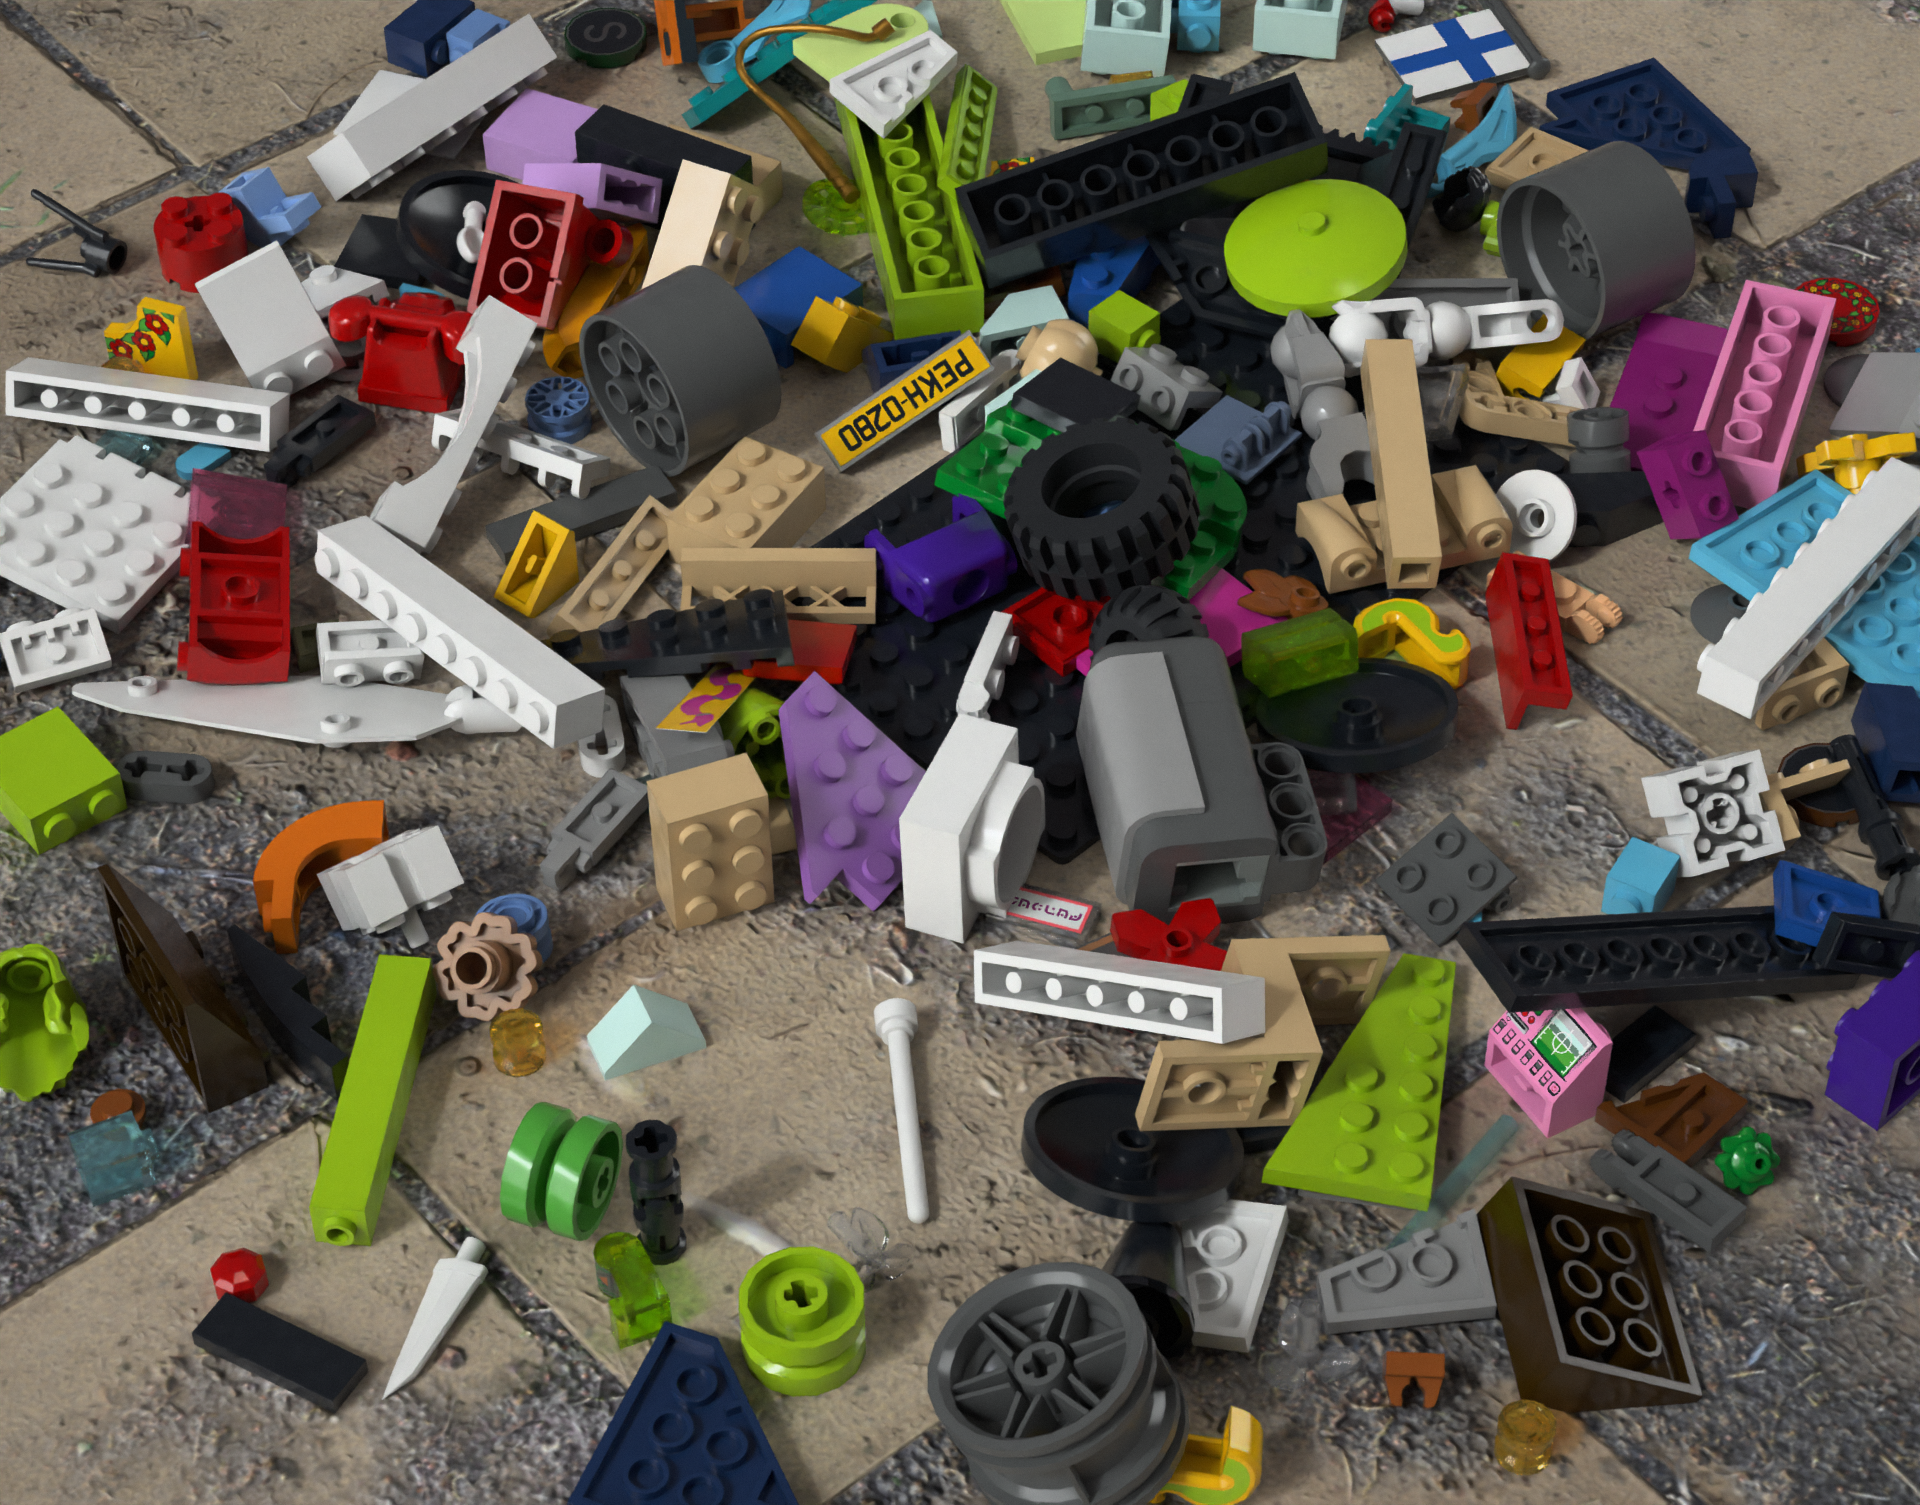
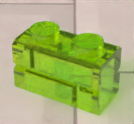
[1241,608,1359,698]

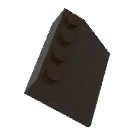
[97,864,271,1113]
[1476,1176,1703,1413]

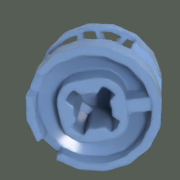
[525,376,592,444]

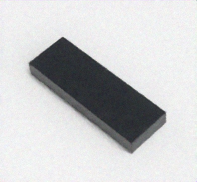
[192,1292,368,1413]

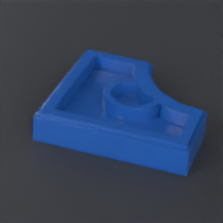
[1773,860,1881,947]

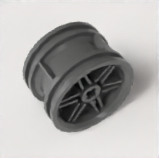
[927,1262,1190,1505]

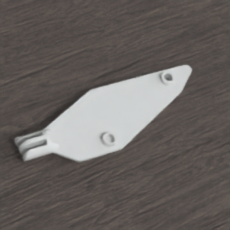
[72,675,522,748]

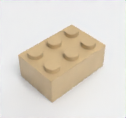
[641,159,764,290]
[666,436,826,565]
[647,752,775,931]

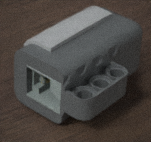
[1076,636,1327,925]

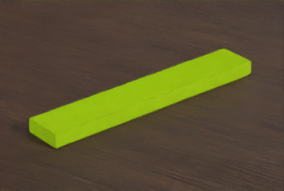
[937,64,998,201]

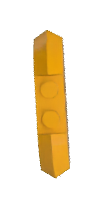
[543,222,650,379]

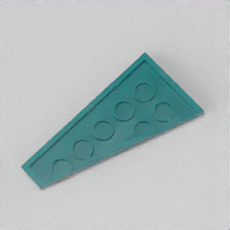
[681,0,877,129]

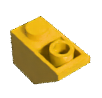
[791,296,894,373]

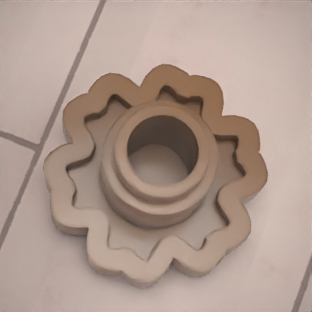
[432,912,543,1021]

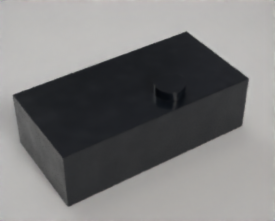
[575,104,755,230]

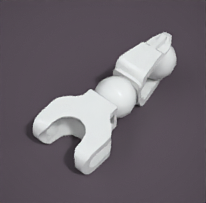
[1328,297,1564,378]

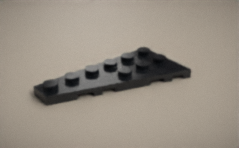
[540,589,795,680]

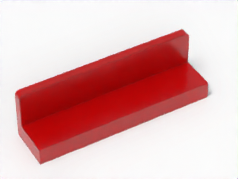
[1485,552,1573,730]

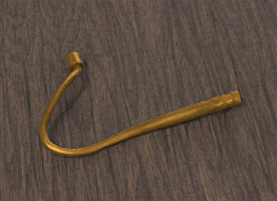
[735,18,895,204]

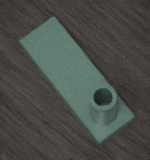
[1045,75,1177,140]

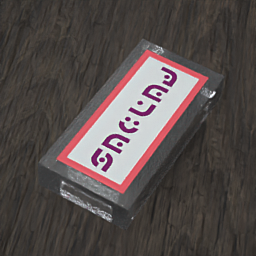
[986,883,1102,949]

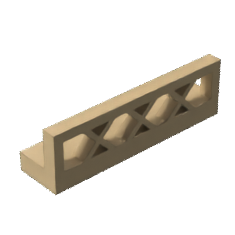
[680,548,877,624]

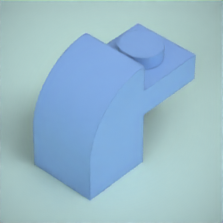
[219,167,321,248]

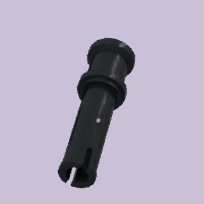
[1826,734,1920,881]

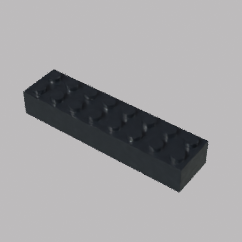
[955,72,1328,289]

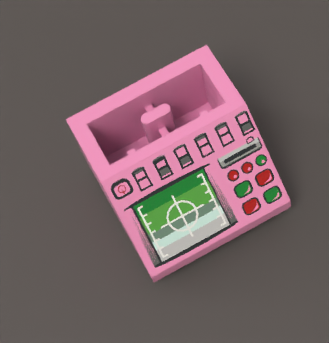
[1484,1008,1613,1139]

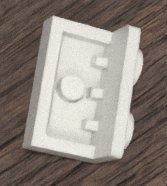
[316,620,424,687]

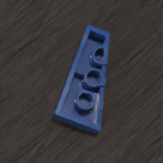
[1068,236,1162,329]

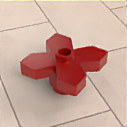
[1110,898,1227,971]

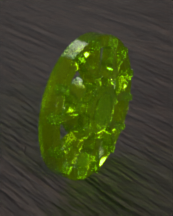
[802,178,867,236]

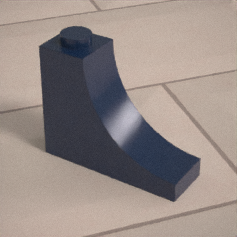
[1851,682,1920,803]

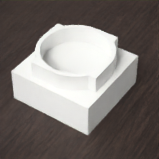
[899,713,1045,944]

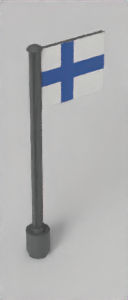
[1375,0,1551,105]

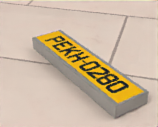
[814,330,995,472]

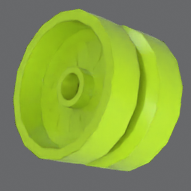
[739,1247,866,1397]

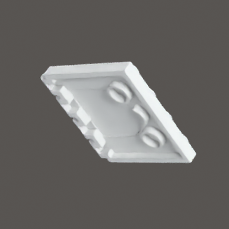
[0,435,220,634]

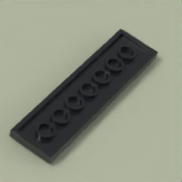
[1456,905,1861,1013]

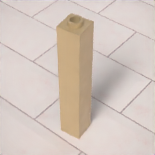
[1360,339,1442,589]

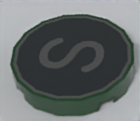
[564,8,647,68]

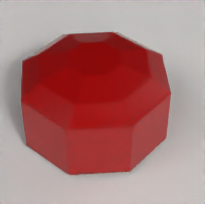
[210,1247,269,1303]

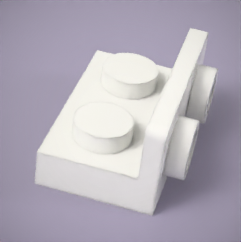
[0,607,112,693]

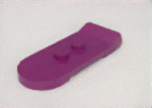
[1610,312,1728,471]

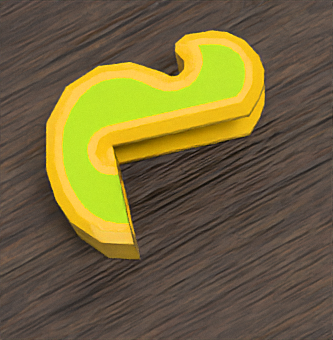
[1349,598,1471,689]
[1148,1405,1264,1505]

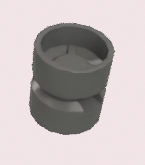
[1567,407,1631,473]

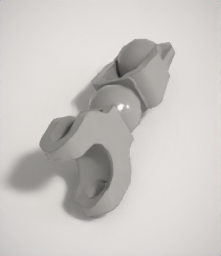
[1270,309,1374,500]

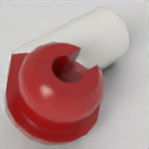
[1368,0,1424,32]

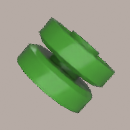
[500,1102,623,1241]

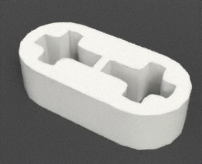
[577,695,626,778]

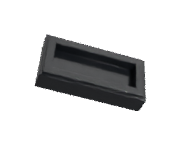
[1605,1005,1697,1103]

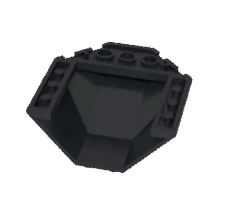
[1144,74,1448,339]

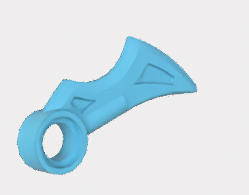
[698,0,812,83]
[1427,83,1517,198]

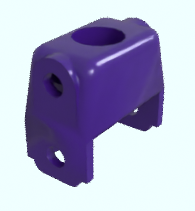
[864,493,1017,623]

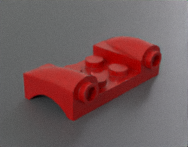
[177,521,290,685]

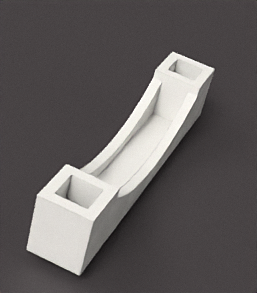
[369,295,537,554]

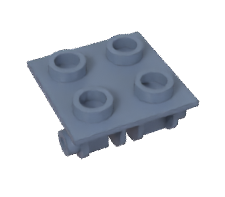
[1175,395,1302,485]

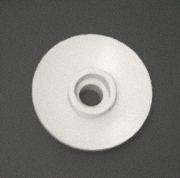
[1496,470,1577,562]

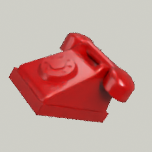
[466,180,634,331]
[328,292,473,413]

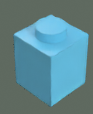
[1601,836,1680,914]

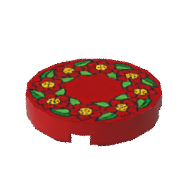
[1794,278,1880,347]

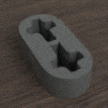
[117,751,215,804]

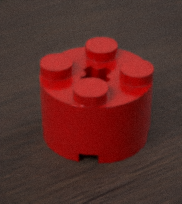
[153,192,249,293]

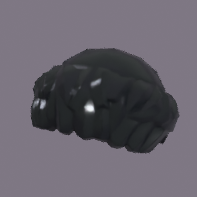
[1432,166,1492,232]

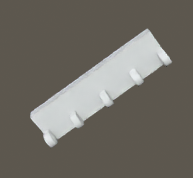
[431,408,611,499]

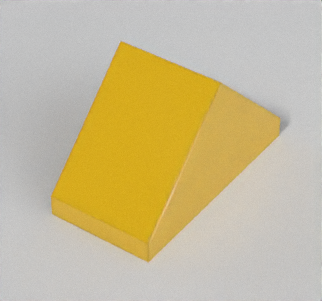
[493,510,580,619]

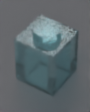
[67,1111,161,1207]

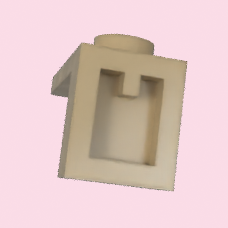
[1755,637,1850,731]
[1758,758,1851,859]

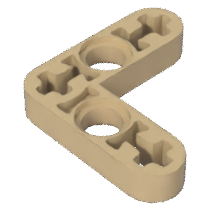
[1445,350,1581,447]

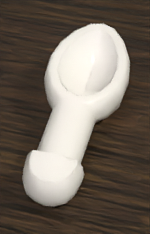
[456,201,486,264]

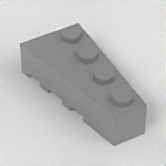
[619,674,735,780]

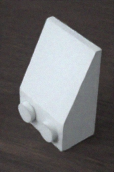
[194,240,346,395]

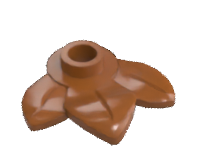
[1237,569,1328,628]

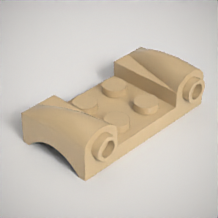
[1295,465,1513,594]

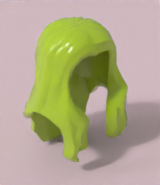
[0,944,90,1102]

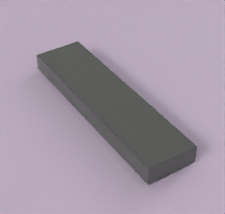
[485,464,678,566]

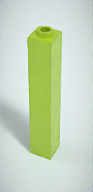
[309,954,437,1246]

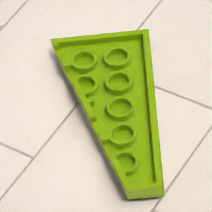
[1261,953,1456,1212]

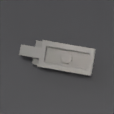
[540,769,649,892]

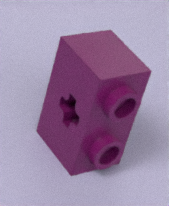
[1637,430,1739,539]

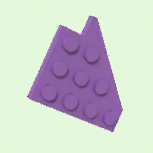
[778,671,926,912]

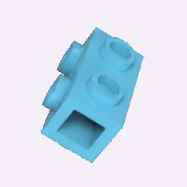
[1170,0,1221,53]

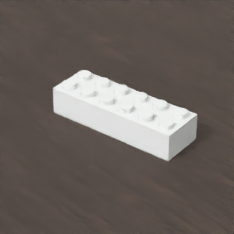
[307,14,557,201]

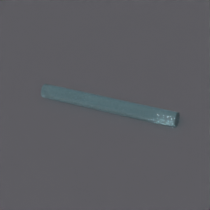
[1383,1114,1518,1251]

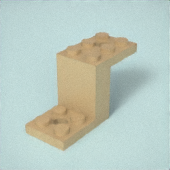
[1135,935,1391,1132]

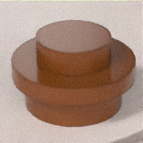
[90,1089,147,1141]

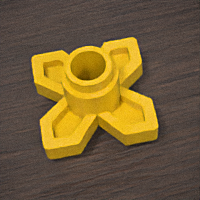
[1796,432,1917,495]

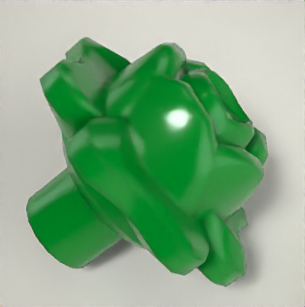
[1714,1126,1780,1195]

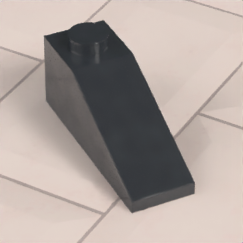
[1554,471,1664,547]

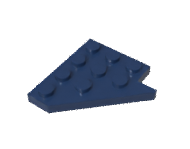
[1539,58,1751,170]
[567,1321,799,1505]

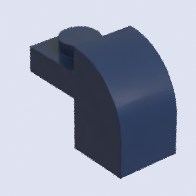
[1684,146,1758,239]

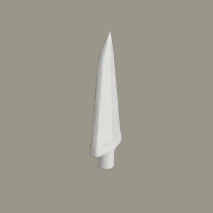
[382,1237,488,1400]

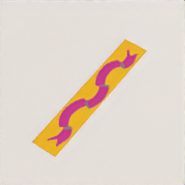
[656,662,755,733]

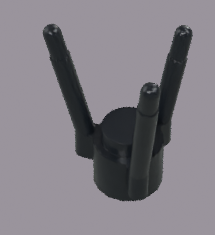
[26,189,128,278]

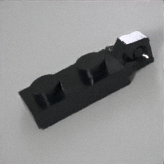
[264,395,376,493]
[1812,911,1920,979]

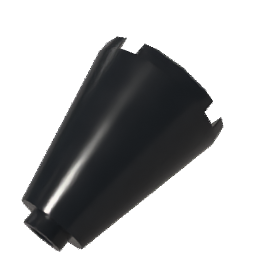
[1102,1221,1195,1365]

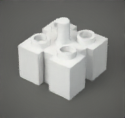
[1641,749,1785,877]
[317,825,464,948]

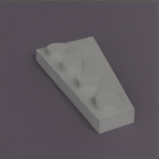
[1370,278,1520,339]

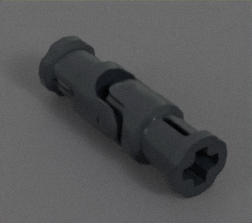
[626,1120,687,1265]

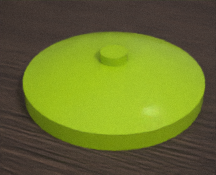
[1224,179,1408,318]

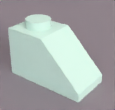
[980,285,1069,362]

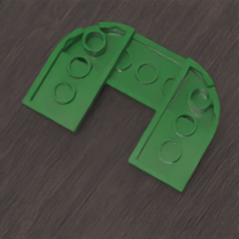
[934,400,1247,600]

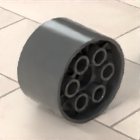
[1497,141,1696,340]
[579,265,782,477]

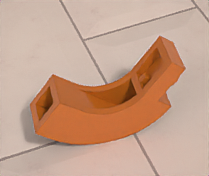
[253,800,390,954]

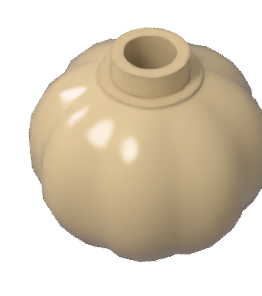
[1016,319,1103,379]

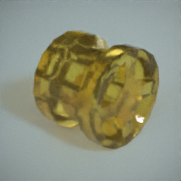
[489,1008,547,1077]
[1494,1400,1556,1476]

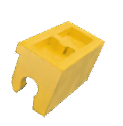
[1496,314,1586,400]

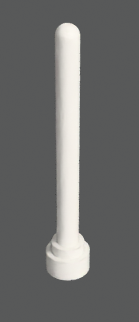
[874,998,930,1224]

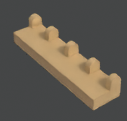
[547,495,673,637]

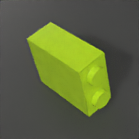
[0,706,128,855]

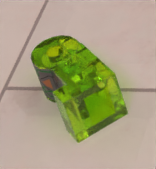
[593,1232,672,1350]

